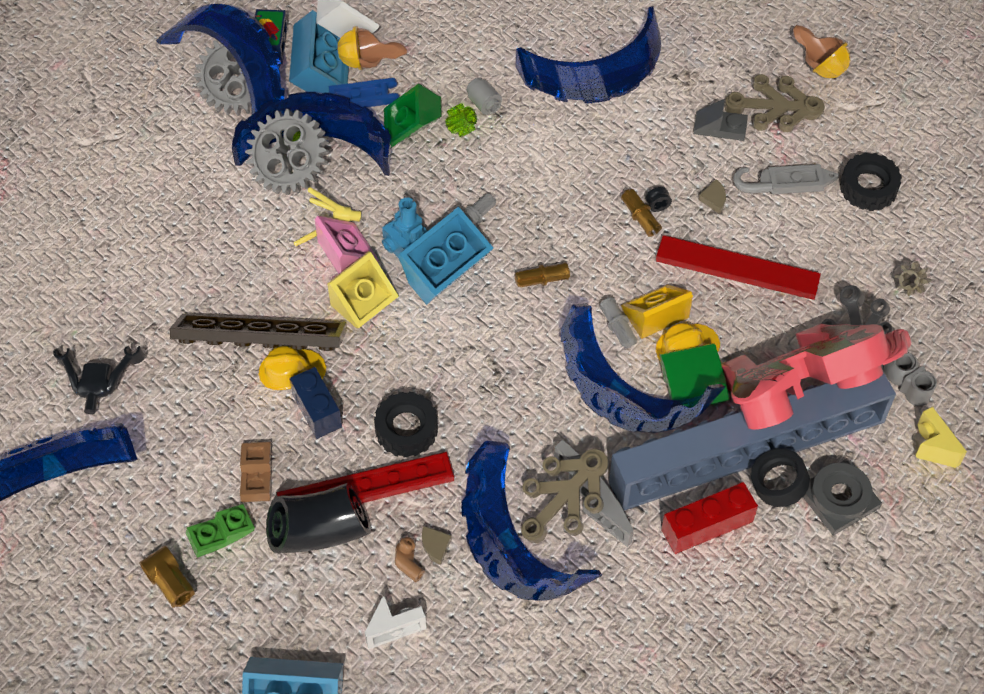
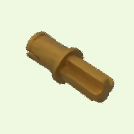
[621,189,662,237]
[515,262,570,288]

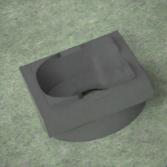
[803,459,882,536]

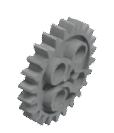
[194,34,278,116]
[245,109,330,195]

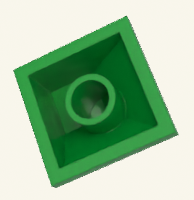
[384,83,441,150]

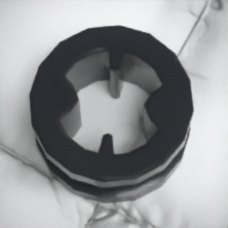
[645,187,672,212]

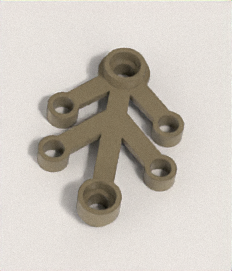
[724,74,825,132]
[521,449,609,543]

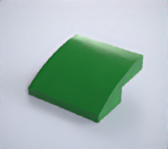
[659,343,729,412]

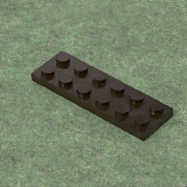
[170,313,347,351]

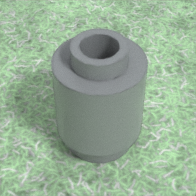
[466,78,502,115]

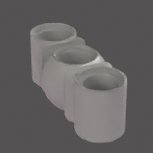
[881,331,937,406]

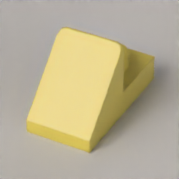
[915,407,967,468]

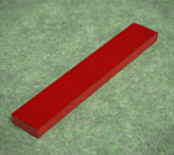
[656,235,821,300]
[276,452,454,503]

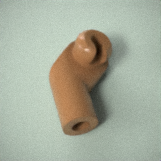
[395,537,425,582]

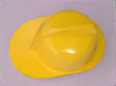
[656,323,720,360]
[258,346,326,390]

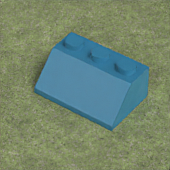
[289,10,349,93]
[398,207,494,305]
[242,657,343,694]

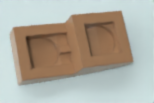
[240,442,271,502]

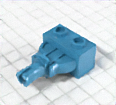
[382,197,428,263]

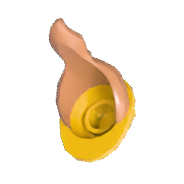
[793,25,850,78]
[337,26,407,70]

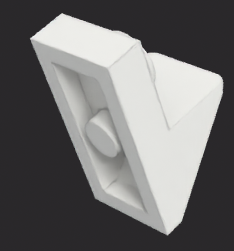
[365,596,426,649]

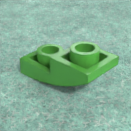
[186,504,255,558]

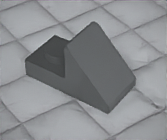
[693,99,748,141]

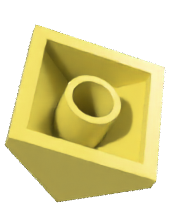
[327,252,399,328]

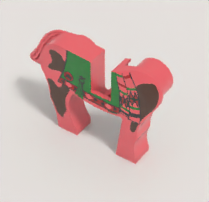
[721,324,911,430]

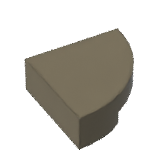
[699,179,726,214]
[422,526,452,565]

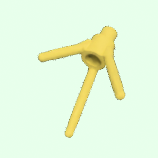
[294,187,361,246]

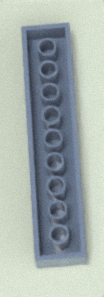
[609,372,896,511]

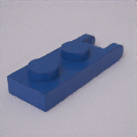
[329,78,400,112]

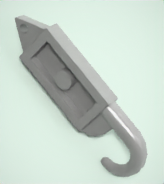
[733,164,839,194]

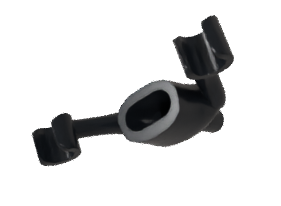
[53,346,145,415]

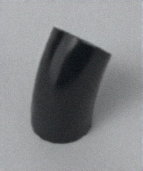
[266,482,371,553]

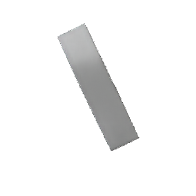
[554,440,634,547]

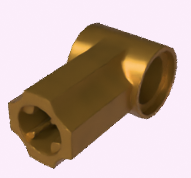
[139,546,195,608]

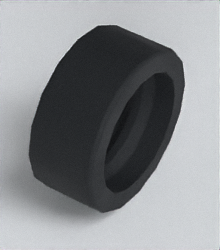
[751,448,810,507]

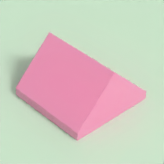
[315,216,379,274]

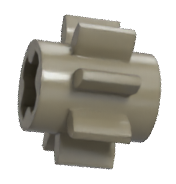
[895,261,932,296]

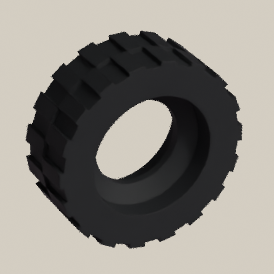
[840,152,902,211]
[374,391,438,458]

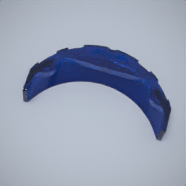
[156,4,285,123]
[516,6,661,104]
[232,92,391,176]
[561,303,725,433]
[0,423,138,501]
[461,440,602,601]

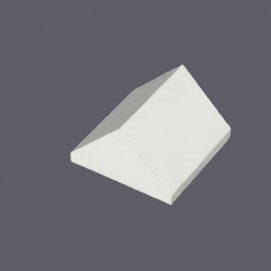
[316,0,380,38]

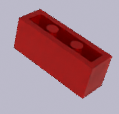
[661,482,758,554]

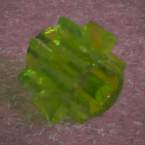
[445,103,477,137]

